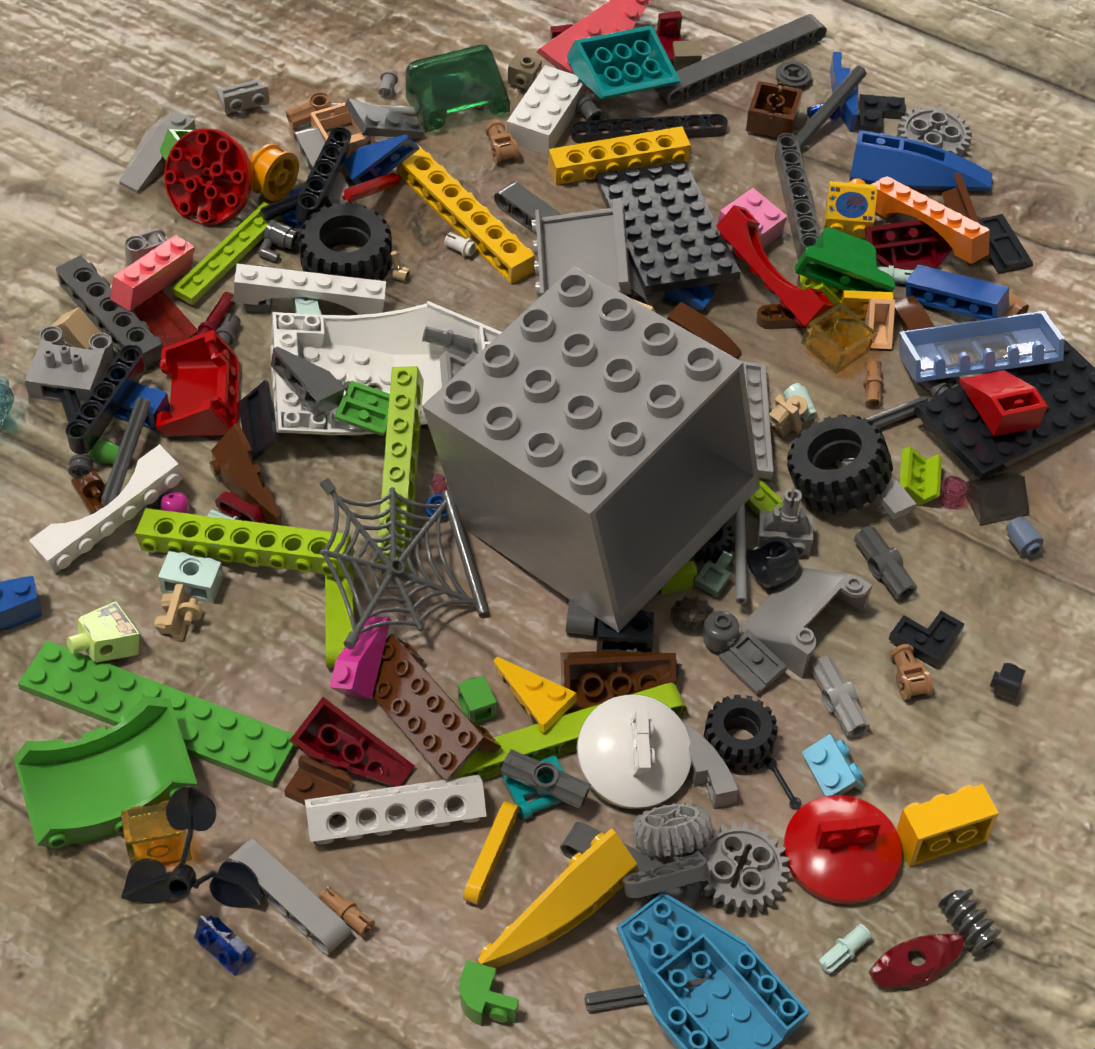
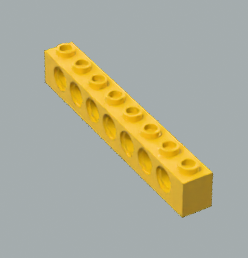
[397,146,535,284]

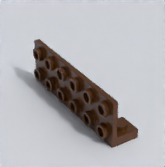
[372,634,502,781]

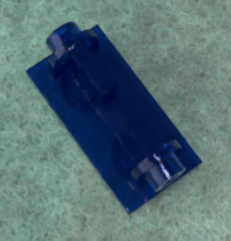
[194,916,254,976]

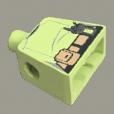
[67,602,139,662]

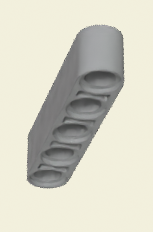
[293,127,355,208]
[228,839,351,955]

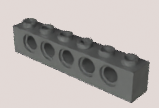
[56,255,164,370]

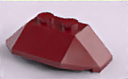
[864,220,952,270]

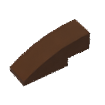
[667,302,742,359]

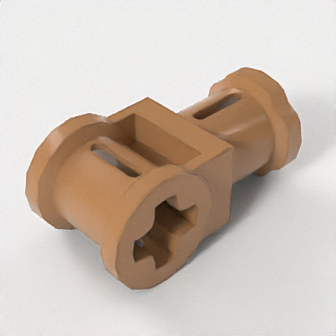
[485,120,519,164]
[889,644,934,700]

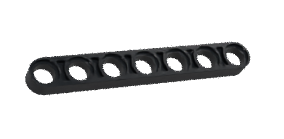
[571,114,728,144]

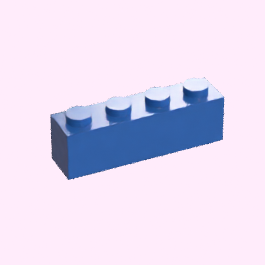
[906,265,1009,320]

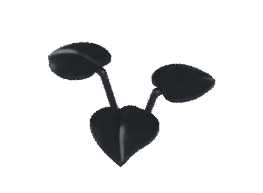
[121,785,261,906]

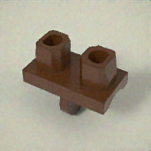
[71,470,106,515]

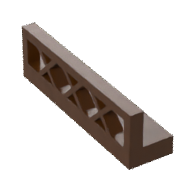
[942,173,992,266]

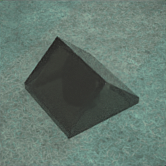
[960,472,1030,526]

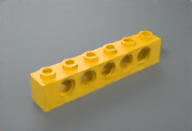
[548,126,691,185]

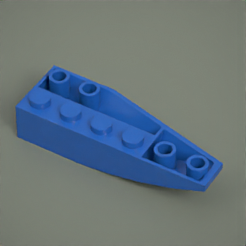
[849,130,993,191]

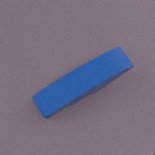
[830,51,859,132]

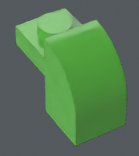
[460,960,519,1026]

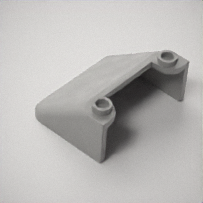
[741,568,872,678]

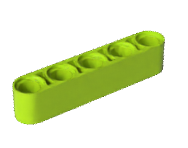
[325,563,354,668]

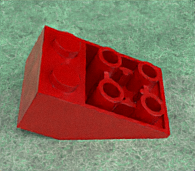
[959,370,1048,437]

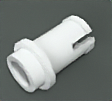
[444,232,476,257]

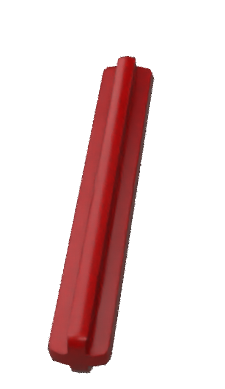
[342,172,401,203]

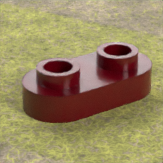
[215,491,264,523]

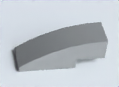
[683,722,738,809]

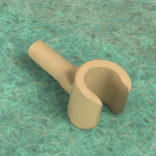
[391,251,411,282]

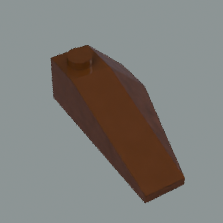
[209,423,282,526]
[560,651,677,715]

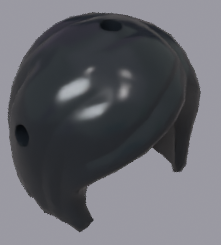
[746,536,799,588]

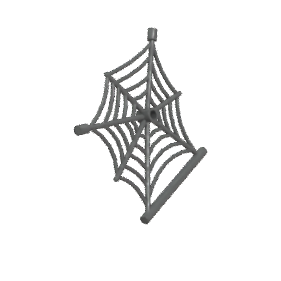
[319,478,489,649]

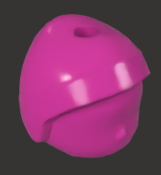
[161,492,190,514]

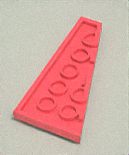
[536,0,650,93]

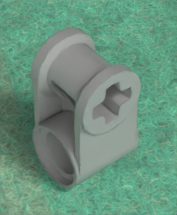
[124,228,167,265]

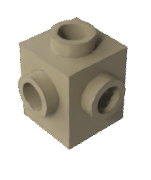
[508,53,542,90]

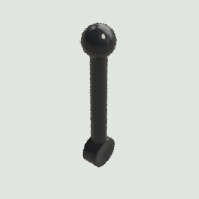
[766,758,801,810]

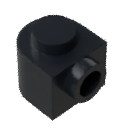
[990,663,1026,701]

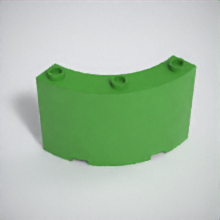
[13,696,197,848]

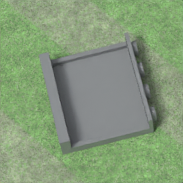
[532,198,632,297]

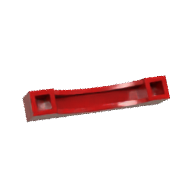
[716,205,836,328]

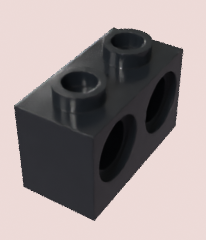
[596,610,654,652]

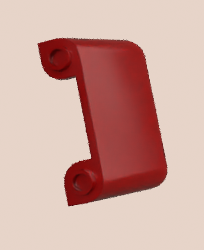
[155,330,240,437]

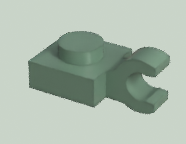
[694,551,734,598]

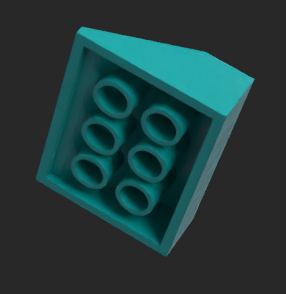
[566,25,680,99]

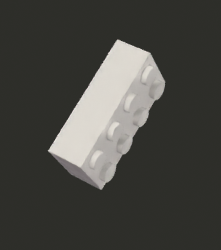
[507,65,586,156]

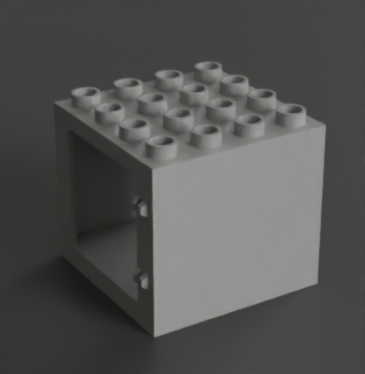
[422,266,760,632]

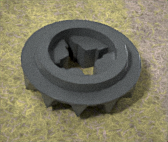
[776,61,811,89]

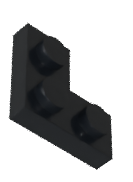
[858,94,905,133]
[889,611,965,667]

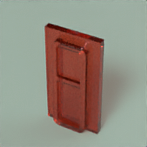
[134,290,198,348]

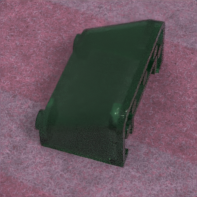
[406,44,510,133]

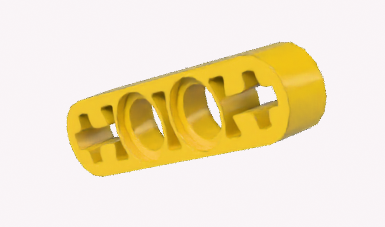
[463,801,519,905]

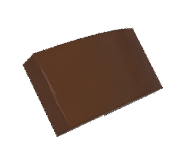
[894,295,935,331]

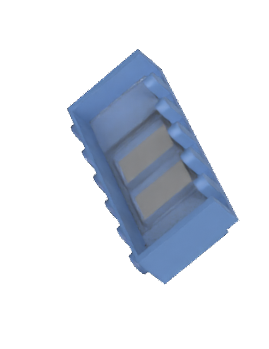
[899,311,1064,382]

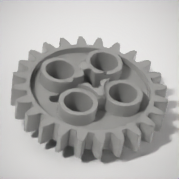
[896,105,972,157]
[697,821,790,914]

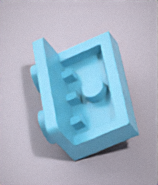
[802,734,865,796]

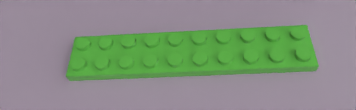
[18,640,296,787]

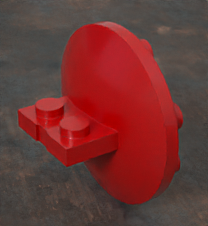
[164,128,253,225]
[783,795,902,904]

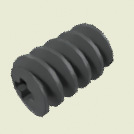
[938,889,1002,957]

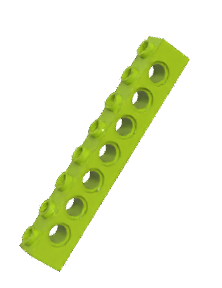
[376,366,424,573]
[135,508,355,577]

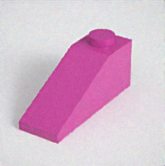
[329,616,391,699]

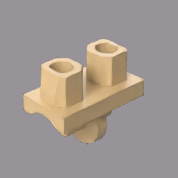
[769,394,808,438]
[154,584,203,641]

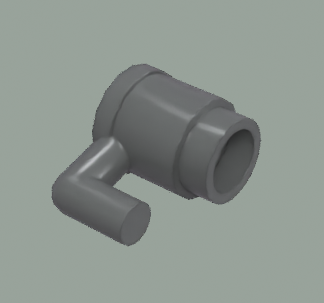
[258,219,299,262]

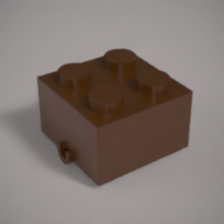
[746,80,803,138]

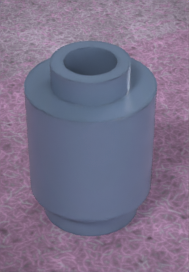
[1006,517,1044,557]

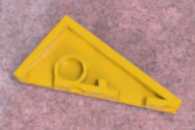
[493,656,577,733]

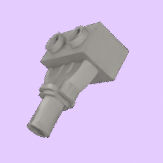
[757,489,813,556]

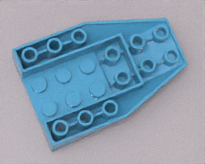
[616,892,810,1049]

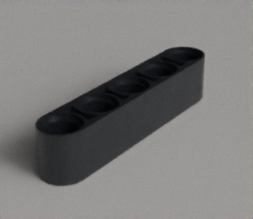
[295,127,351,224]
[65,344,146,454]

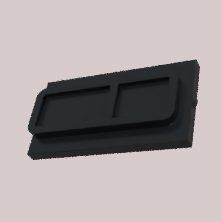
[978,214,1033,274]
[239,380,278,461]

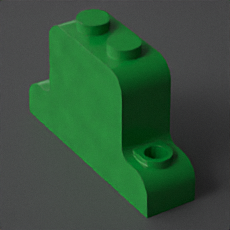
[795,227,895,292]

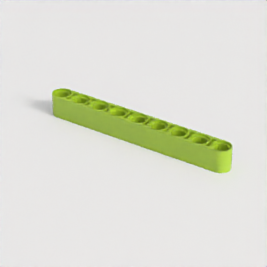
[452,683,687,780]

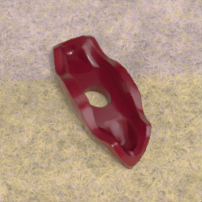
[869,934,964,990]

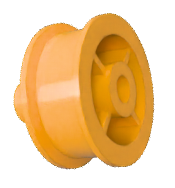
[250,144,299,201]

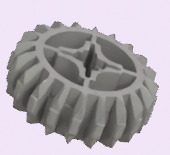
[632,803,713,858]

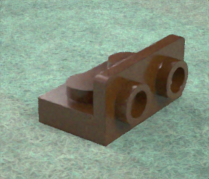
[284,755,353,819]

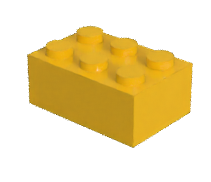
[896,784,999,867]

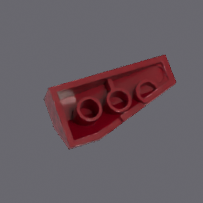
[289,697,415,787]

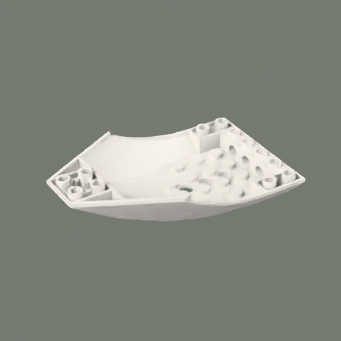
[270,301,502,435]

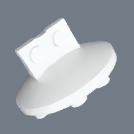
[577,695,691,809]

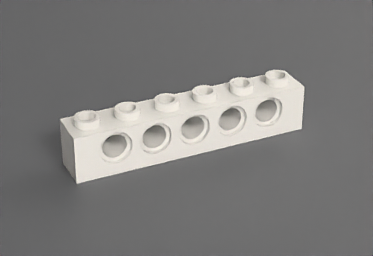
[305,775,487,844]

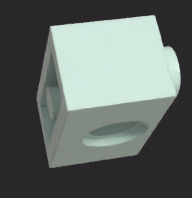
[158,551,224,604]

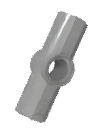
[810,656,870,738]

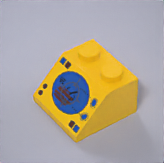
[823,181,878,239]

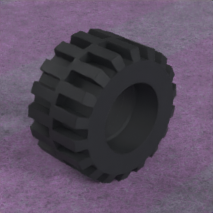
[703,694,778,774]

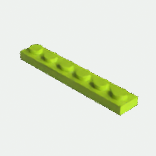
[172,202,284,305]

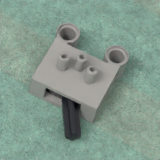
[25,326,115,422]

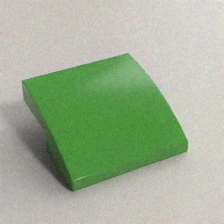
[334,380,390,436]

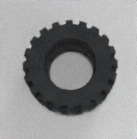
[299,203,392,281]
[787,414,893,514]

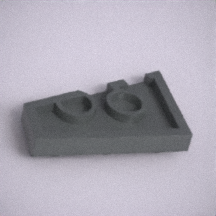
[345,98,425,139]

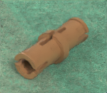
[863,359,884,409]
[318,886,375,937]

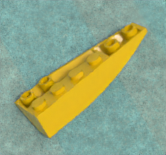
[477,828,638,968]

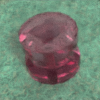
[938,476,967,509]

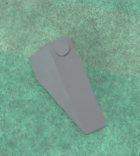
[119,110,196,194]

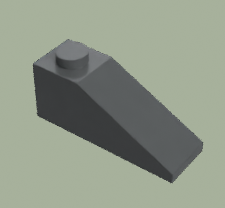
[271,346,345,417]

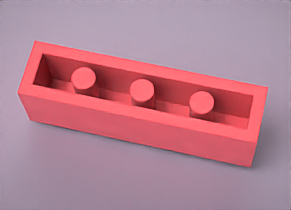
[110,235,195,311]

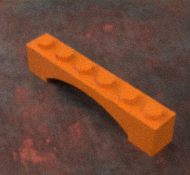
[871,176,990,264]

